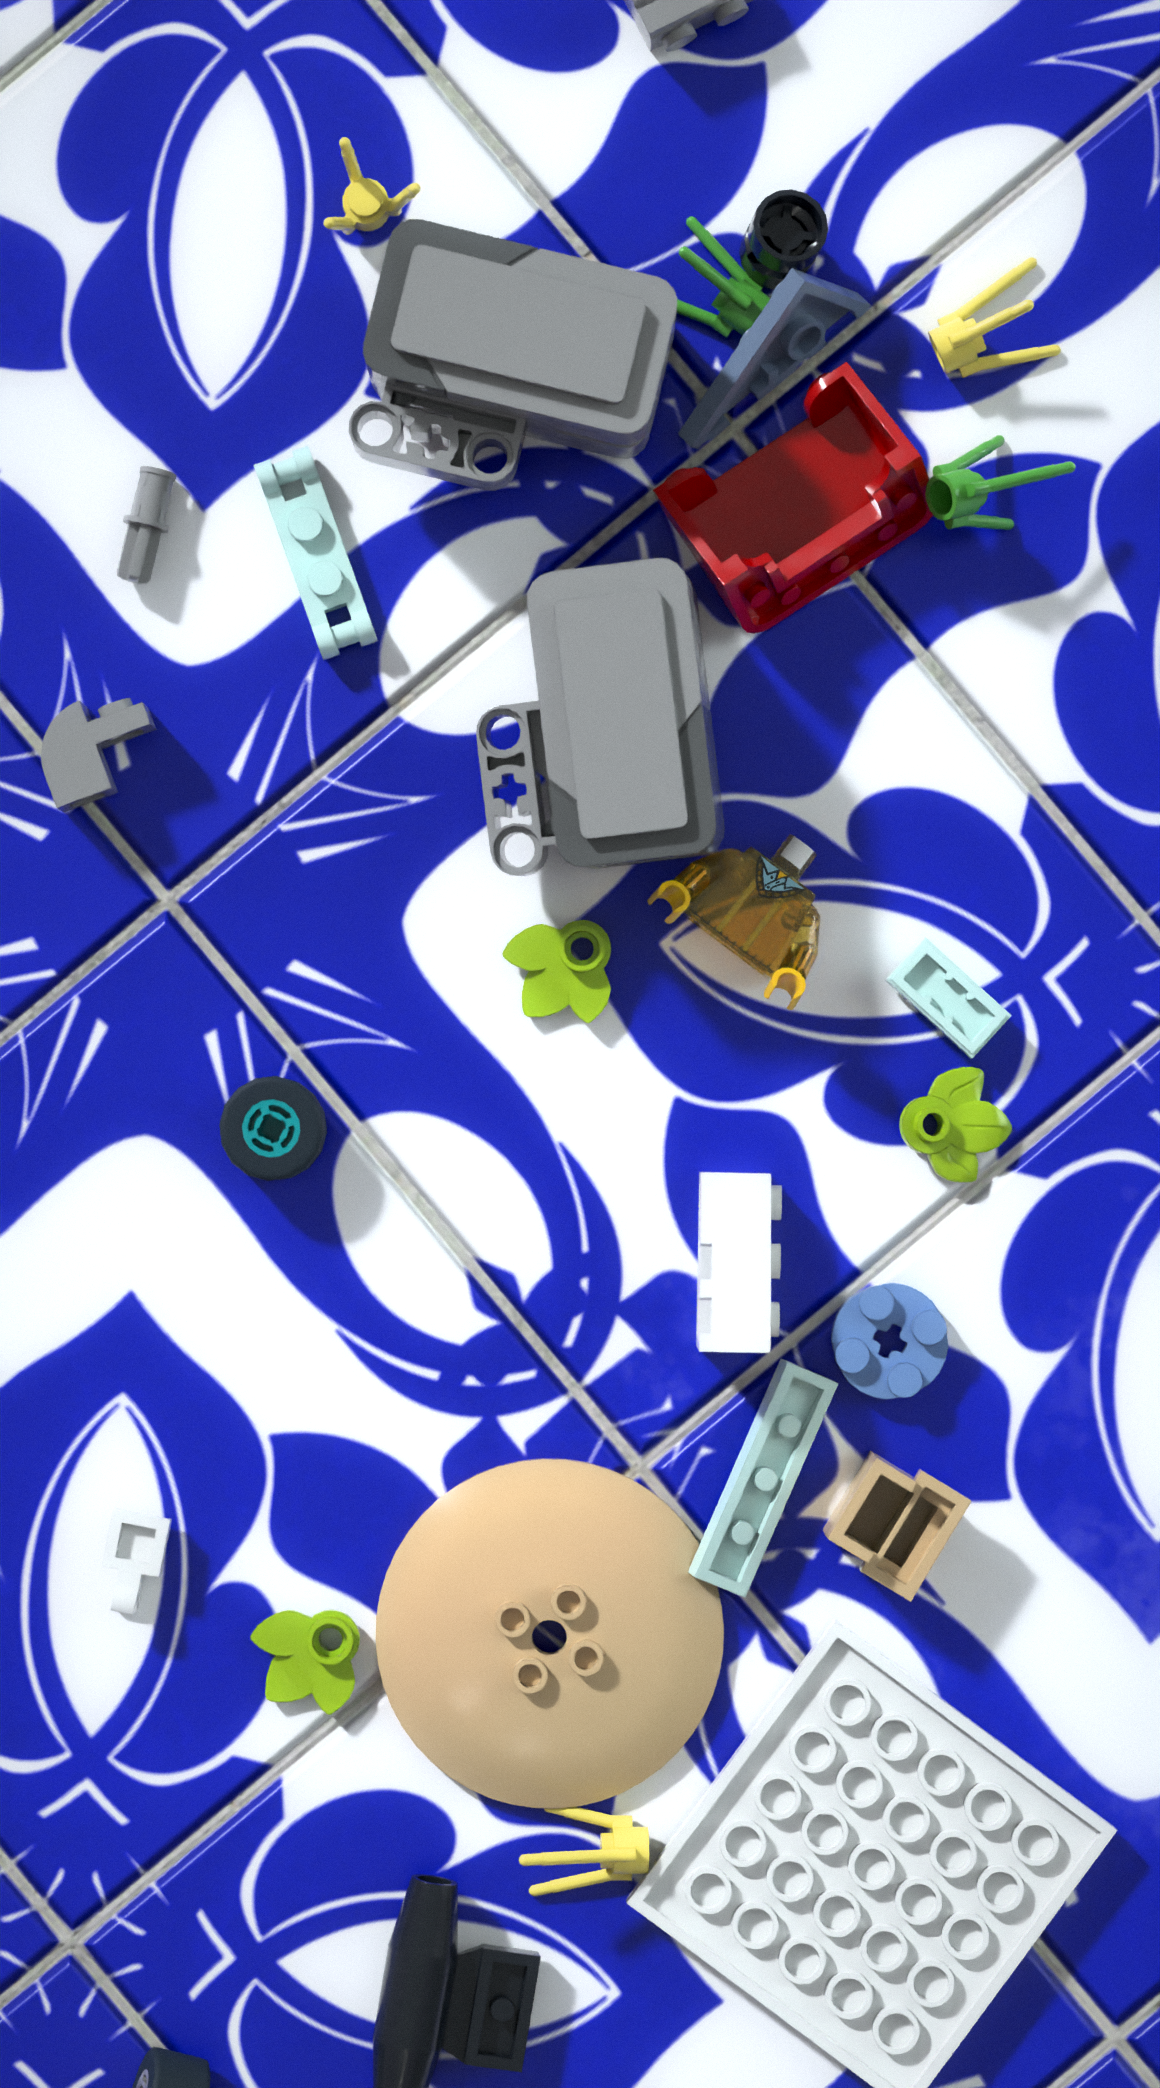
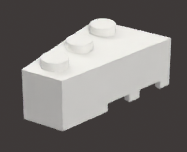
[696,1172,782,1353]

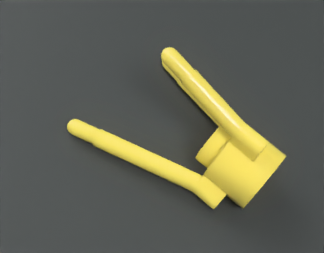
[324,137,421,235]
[928,257,1061,378]
[519,1807,649,1896]

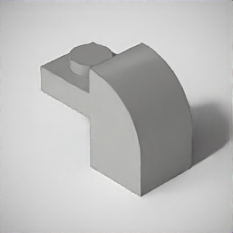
[41,698,156,812]

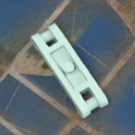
[254,446,378,660]

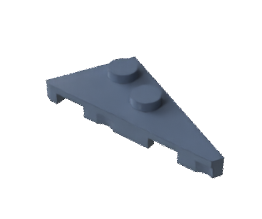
[678,268,871,449]

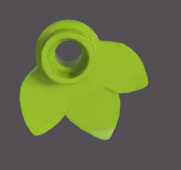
[502,920,611,1023]
[899,1067,1012,1183]
[250,1609,360,1715]

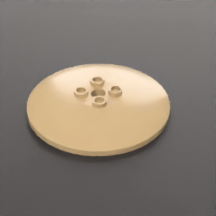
[375,1458,724,1809]

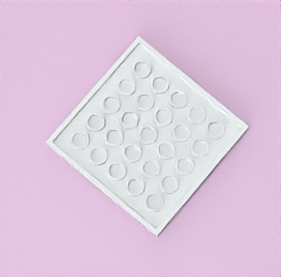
[626,1618,1117,2088]

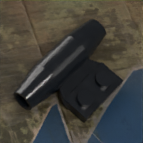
[373,1874,541,2088]

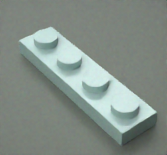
[688,1358,838,1597]

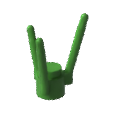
[677,216,771,338]
[925,435,1076,530]

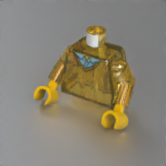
[647,834,821,1010]

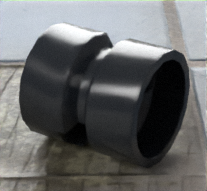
[739,189,828,290]

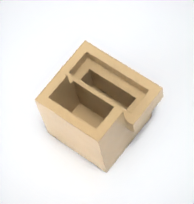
[822,1451,972,1602]

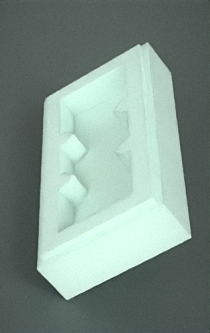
[885,937,1012,1059]

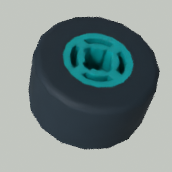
[219,1076,327,1181]

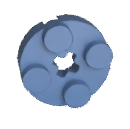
[831,1282,948,1399]

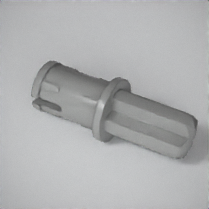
[116,466,177,584]

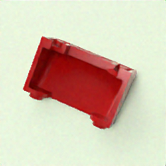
[653,362,933,634]

